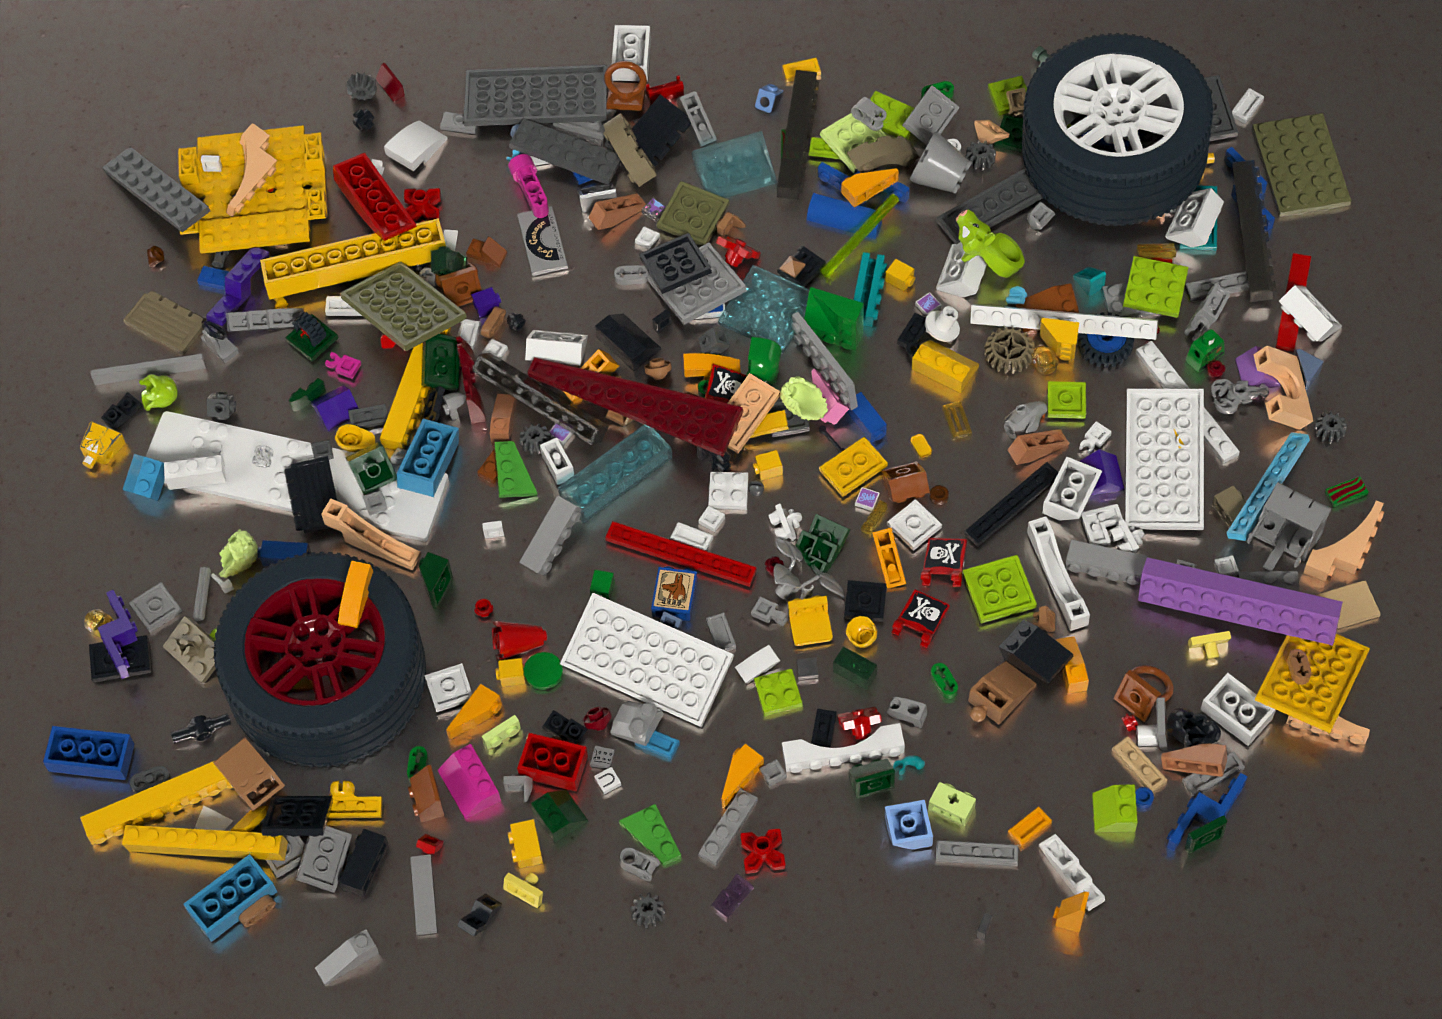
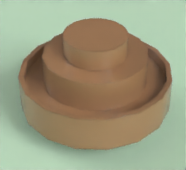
[644,358,672,380]

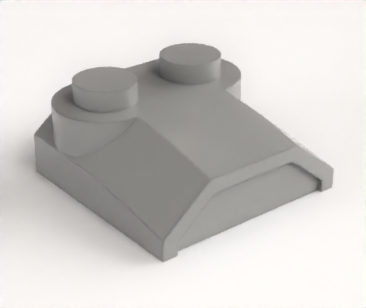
[610,701,663,746]

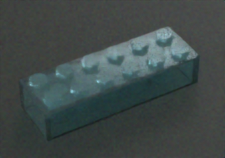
[558,424,672,524]

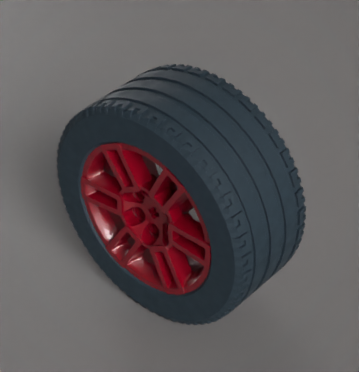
[214,552,426,768]

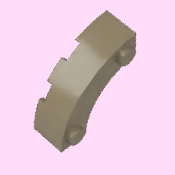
[603,113,657,187]
[847,136,920,173]

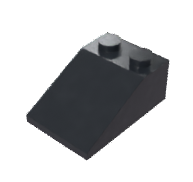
[999,620,1073,683]

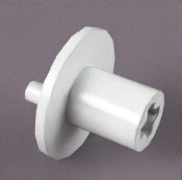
[925,306,960,342]

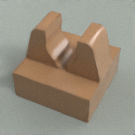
[1033,606,1055,632]

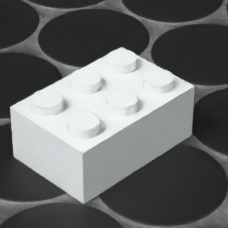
[612,25,651,82]
[1201,673,1276,746]

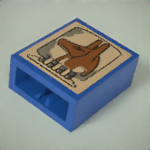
[651,566,698,622]

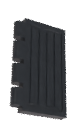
[632,94,691,167]
[284,456,337,533]

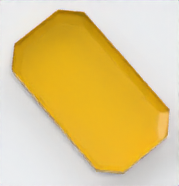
[910,434,932,458]

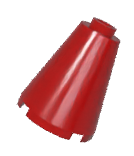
[492,621,547,660]

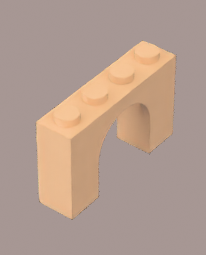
[1253,346,1314,430]

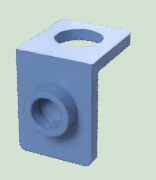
[755,84,784,113]

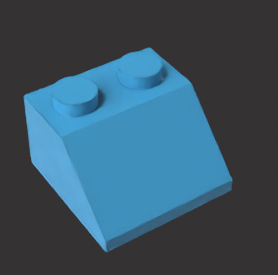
[122,454,165,501]

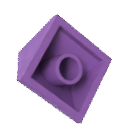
[1235,346,1281,388]

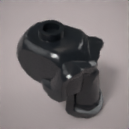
[1166,708,1221,748]

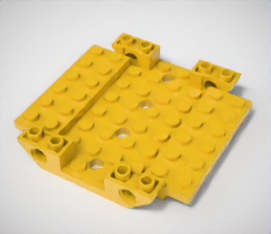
[178,125,328,254]

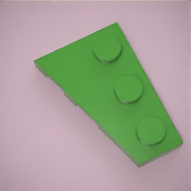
[494,441,538,498]
[619,804,682,866]

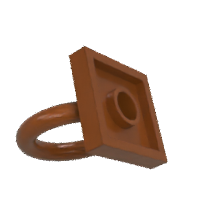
[604,61,647,111]
[435,261,482,307]
[1113,665,1174,723]

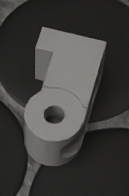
[887,697,928,728]

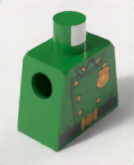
[1185,329,1225,373]

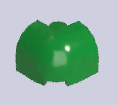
[746,337,782,386]

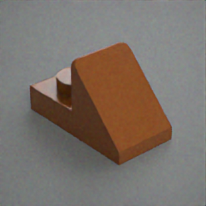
[466,236,507,267]

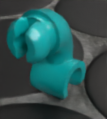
[893,755,925,775]

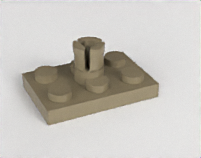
[162,616,216,683]

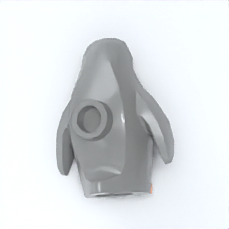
[1004,401,1047,440]

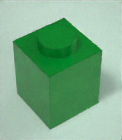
[590,570,615,600]

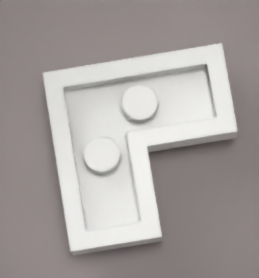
[1080,504,1123,546]

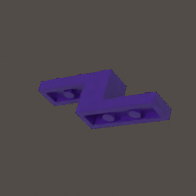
[206,247,269,326]
[98,590,138,679]

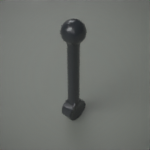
[819,425,845,453]

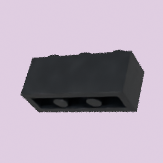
[338,829,388,897]

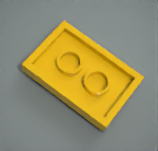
[819,437,888,497]

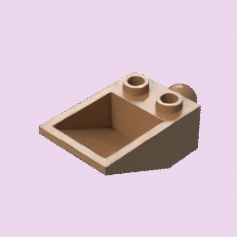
[968,661,1037,725]
[213,737,285,811]

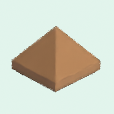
[780,255,805,278]

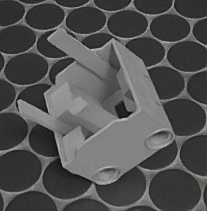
[1247,482,1331,571]

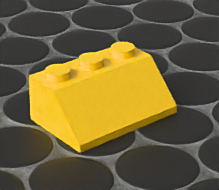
[1040,318,1079,360]
[912,340,979,393]

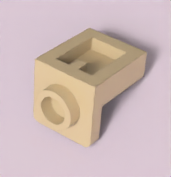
[1006,88,1026,117]

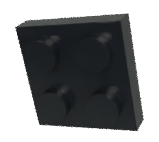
[844,580,887,622]

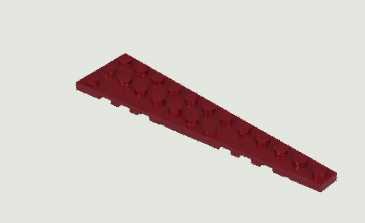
[527,358,744,457]

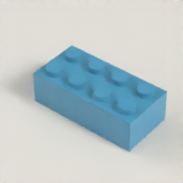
[397,419,459,497]
[183,854,277,942]

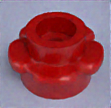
[474,599,493,617]
[1121,713,1138,732]

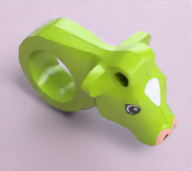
[956,210,1025,278]

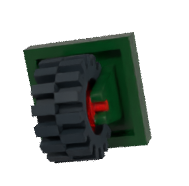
[285,312,338,362]

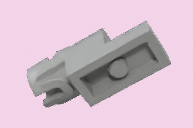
[1184,283,1231,341]

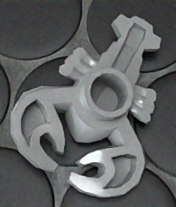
[1211,379,1269,414]

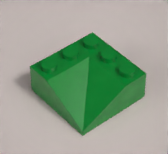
[804,287,864,351]

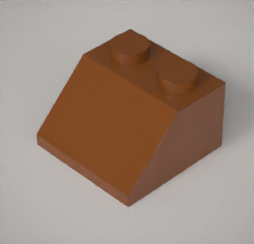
[881,462,930,503]
[408,765,444,822]

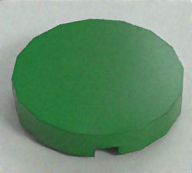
[524,652,563,690]

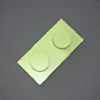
[481,715,521,750]

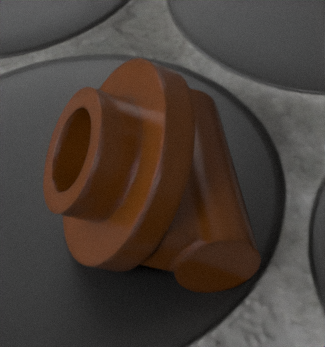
[147,246,165,267]

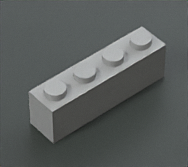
[519,495,582,576]
[1065,540,1148,585]

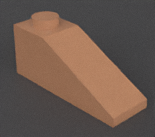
[589,194,647,230]
[489,394,516,445]
[1008,429,1070,465]
[1161,744,1227,777]

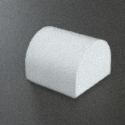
[1136,725,1158,746]

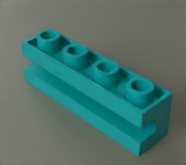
[853,252,888,327]

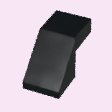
[457,893,502,936]

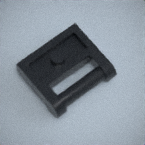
[777,245,826,289]

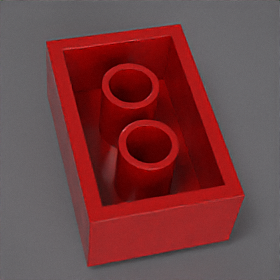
[517,733,588,792]

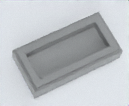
[706,612,736,651]

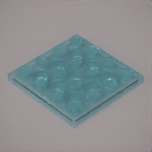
[718,265,809,354]

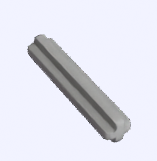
[193,567,211,621]

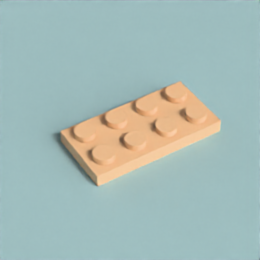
[727,373,780,453]

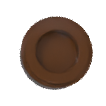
[929,485,949,505]

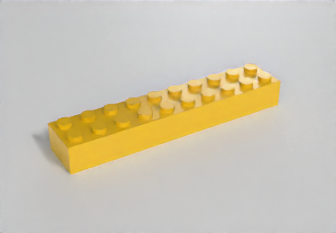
[260,218,449,300]

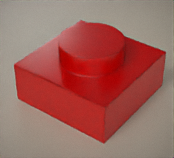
[416,834,444,854]

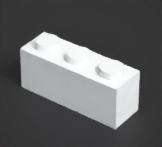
[164,455,226,490]

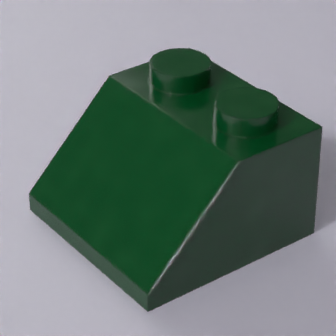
[345,441,397,495]
[419,552,453,609]
[849,759,895,798]
[531,790,588,843]

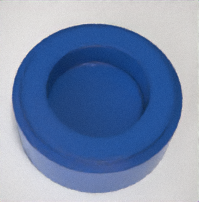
[1135,787,1154,808]

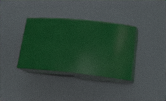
[288,378,326,412]

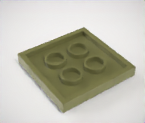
[656,181,730,246]

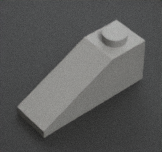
[676,91,717,147]
[315,929,379,986]

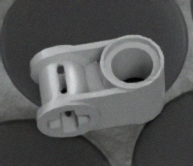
[851,97,887,131]
[620,847,660,882]

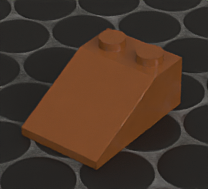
[1016,283,1079,334]

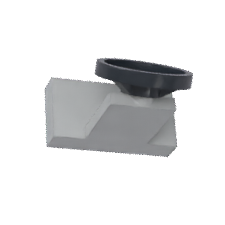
[201,321,239,363]

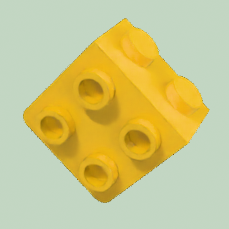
[788,595,833,646]

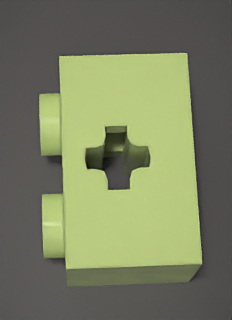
[928,782,976,827]

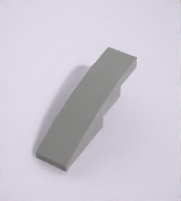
[226,308,304,332]

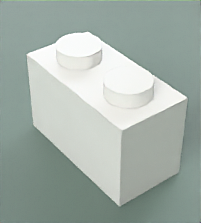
[540,438,575,485]

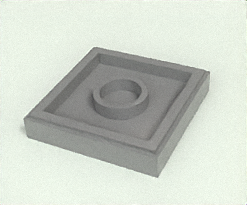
[129,582,183,633]
[1156,698,1168,751]

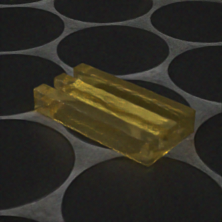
[1137,243,1176,258]
[942,401,972,440]

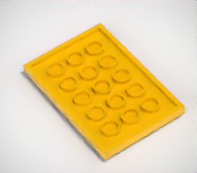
[1255,634,1370,733]

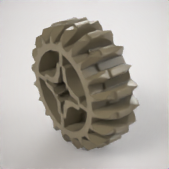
[984,326,1035,374]

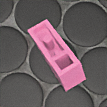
[811,369,849,425]

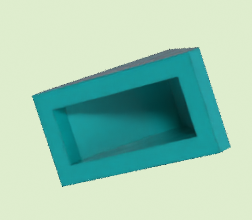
[1073,267,1106,297]

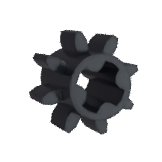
[353,109,375,131]

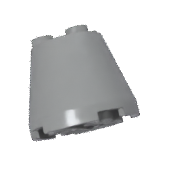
[910,132,972,194]

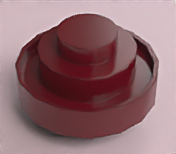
[582,707,612,731]

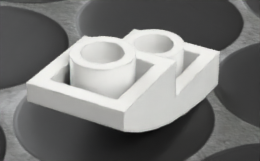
[735,645,781,684]

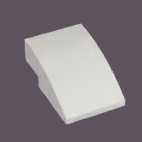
[384,120,447,171]

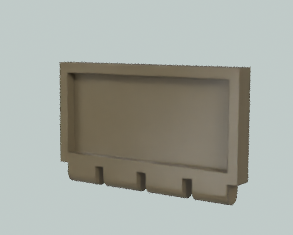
[123,290,206,355]

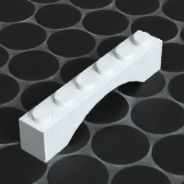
[1027,516,1090,631]
[782,723,905,773]

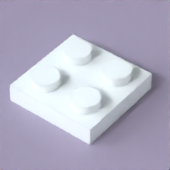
[708,472,748,510]
[887,499,942,551]
[425,663,472,712]

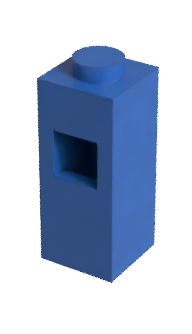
[847,392,887,442]
[257,540,311,566]

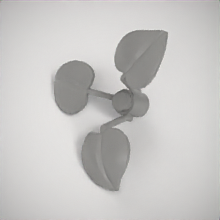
[774,538,845,600]

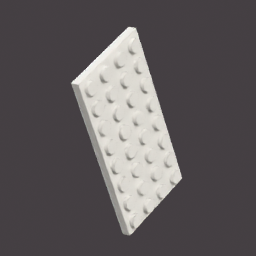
[1125,389,1204,530]
[560,593,734,728]

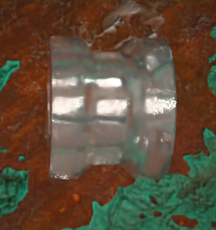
[252,445,274,468]

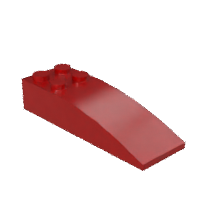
[333,152,417,241]

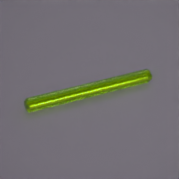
[820,193,899,278]

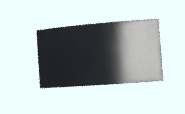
[101,392,143,429]
[542,710,588,744]

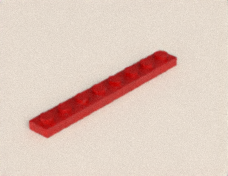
[605,521,757,587]

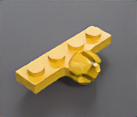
[329,780,383,818]

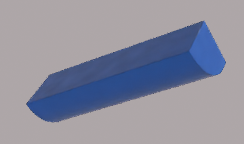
[807,193,883,239]

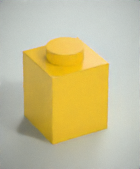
[885,259,915,292]
[753,450,783,481]
[495,658,525,687]

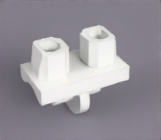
[768,504,802,541]
[1109,519,1144,553]

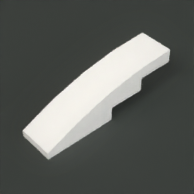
[1039,834,1105,911]

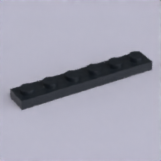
[964,462,1059,547]

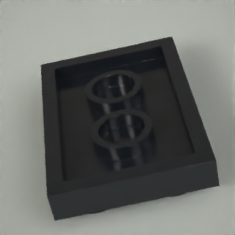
[89,635,152,683]

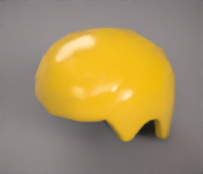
[846,616,877,648]

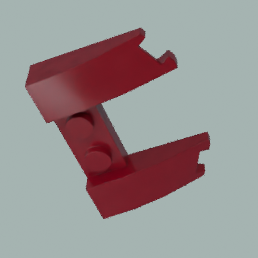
[456,336,486,424]

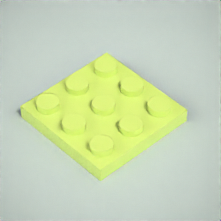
[820,113,886,173]

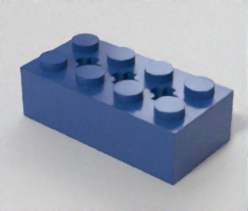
[43,726,135,780]

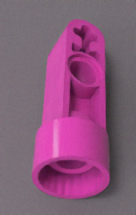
[508,154,549,218]

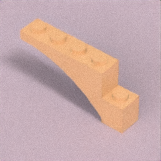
[226,123,277,217]
[321,499,421,571]
[1303,500,1385,582]
[1286,715,1370,744]

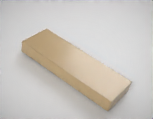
[1112,736,1168,793]

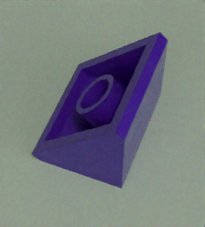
[311,385,359,431]
[1079,449,1125,495]

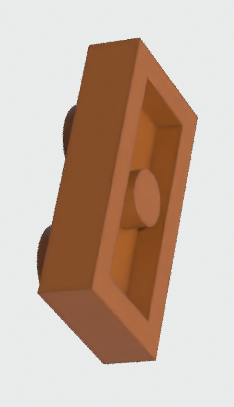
[477,450,497,484]

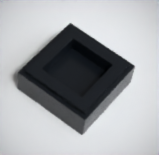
[652,309,672,333]

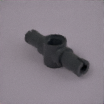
[170,713,232,744]

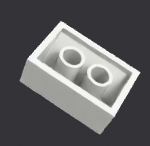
[1165,188,1224,247]
[936,242,987,297]
[1279,285,1342,342]
[525,330,588,367]
[1042,457,1102,521]

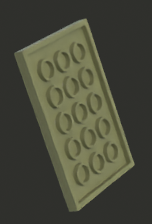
[1252,113,1351,217]
[340,261,467,351]

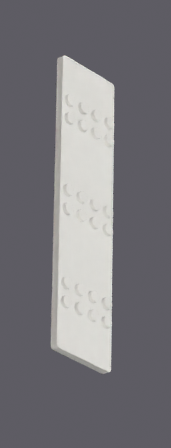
[146,411,449,542]

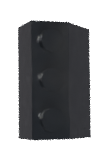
[595,313,661,371]

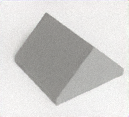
[577,183,617,213]

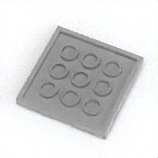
[647,243,747,325]

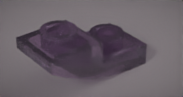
[711,874,754,917]

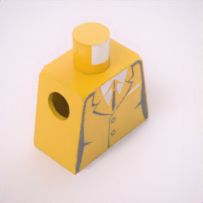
[80,422,125,469]

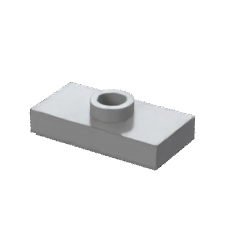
[440,112,478,134]

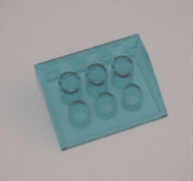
[691,131,778,198]

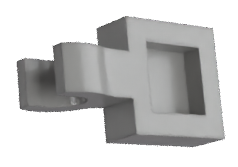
[751,597,788,626]

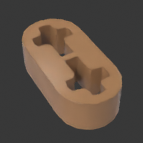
[481,306,506,339]
[1287,649,1311,685]
[239,895,276,927]

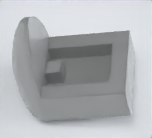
[1027,202,1055,230]
[442,393,466,421]
[504,774,533,802]

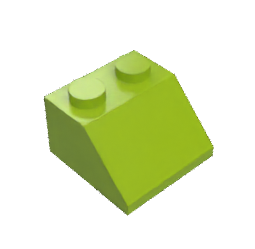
[1092,784,1138,832]

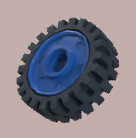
[1078,312,1134,368]

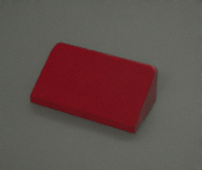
[376,63,405,102]

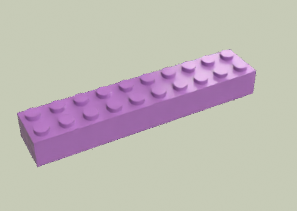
[1138,557,1343,645]

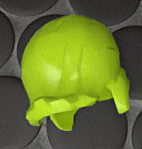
[139,374,178,411]

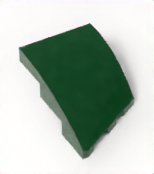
[796,514,851,576]

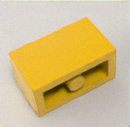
[508,819,543,869]

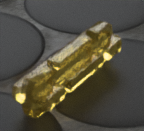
[861,500,887,534]

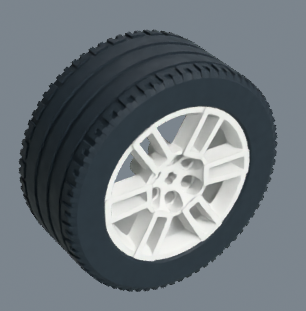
[1022,33,1213,226]

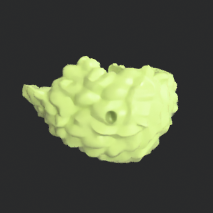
[780,376,828,421]
[219,529,258,578]

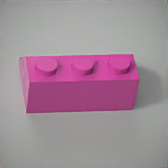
[438,744,501,820]

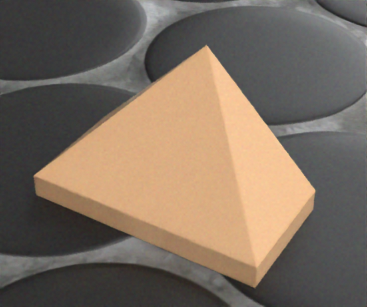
[974,120,1010,145]

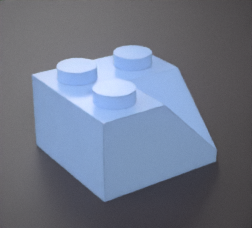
[884,800,933,850]

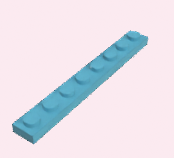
[1226,432,1310,541]

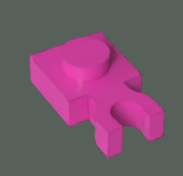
[325,352,361,379]

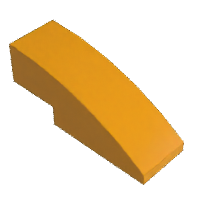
[683,353,741,380]
[338,561,373,628]

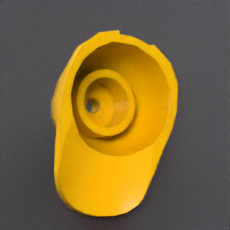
[335,424,375,452]

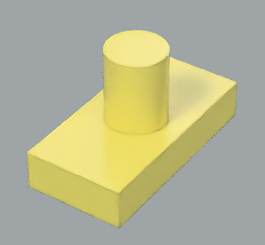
[1188,631,1231,659]
[503,872,543,909]

